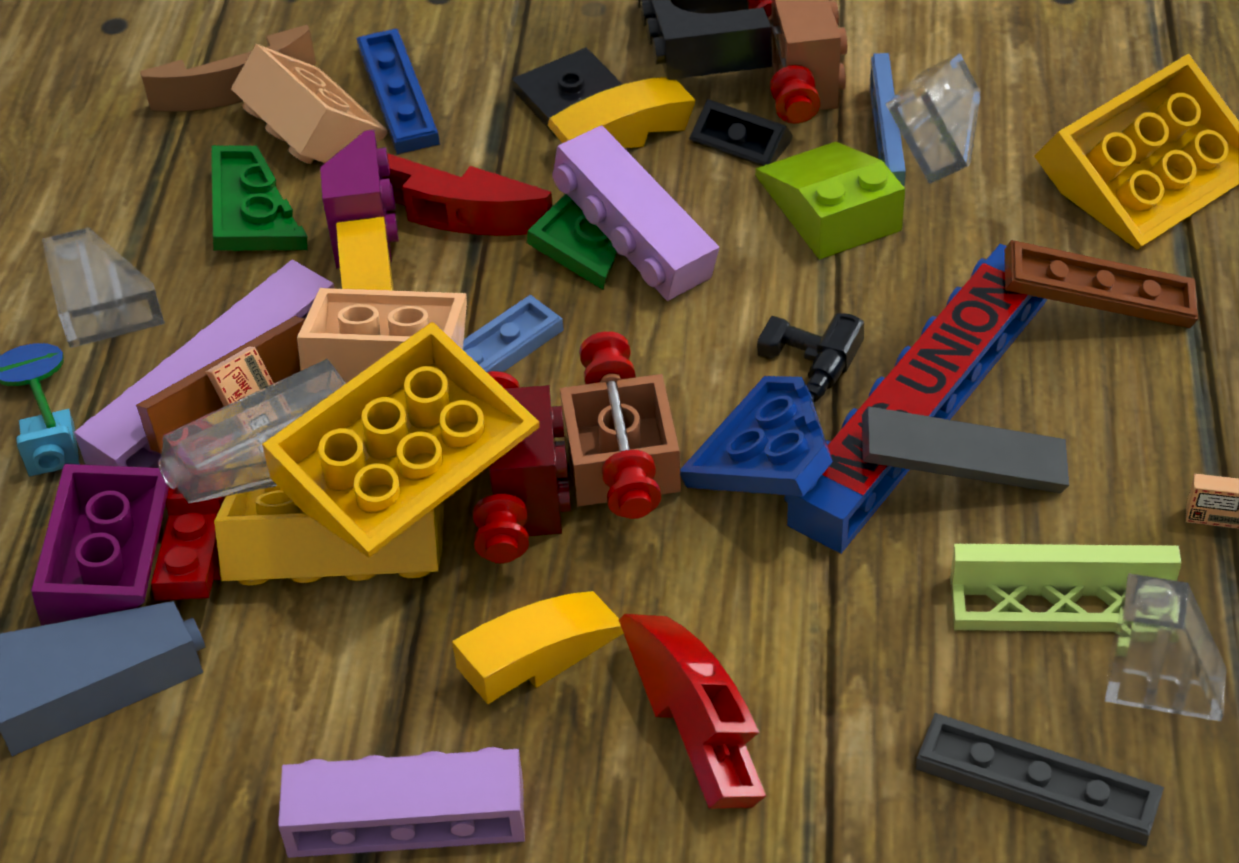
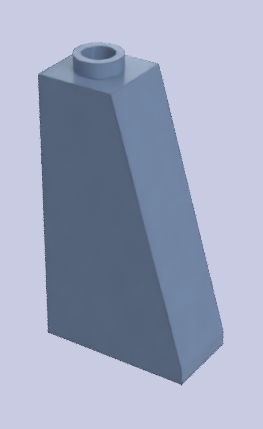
[0,601,206,756]

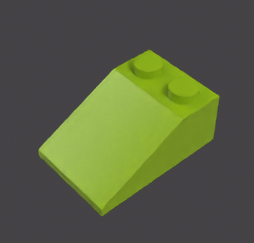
[755,141,905,260]

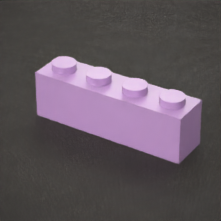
[552,125,720,301]
[278,747,525,858]

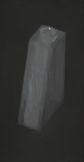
[158,359,346,503]

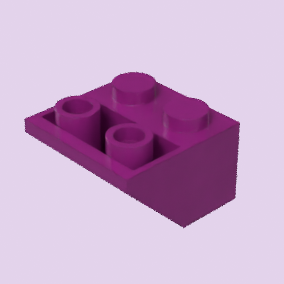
[320,130,399,269]

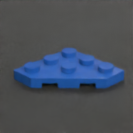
[680,376,833,496]

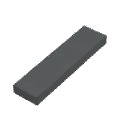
[862,406,1069,493]
[916,713,1164,846]

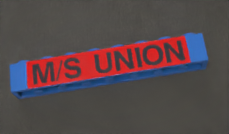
[784,243,1047,554]

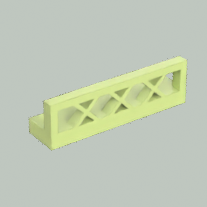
[950,544,1181,633]

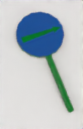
[0,343,64,428]

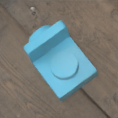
[16,409,80,477]

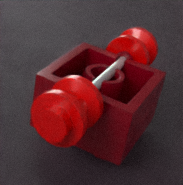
[473,371,571,564]

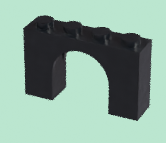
[636,0,773,80]

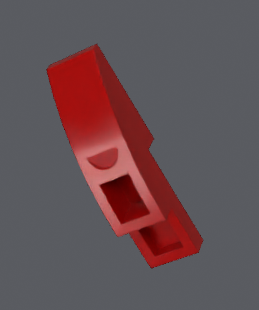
[382,153,553,236]
[151,433,234,601]
[619,614,766,809]

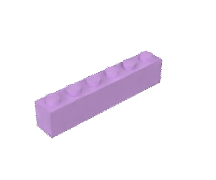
[74,259,335,468]

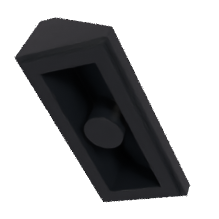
[689,99,793,166]

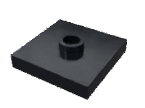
[512,47,623,136]

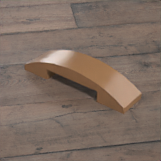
[140,25,316,112]

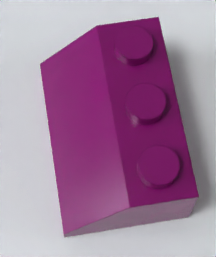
[31,464,172,626]

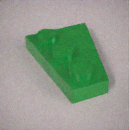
[211,145,308,251]
[526,194,618,290]

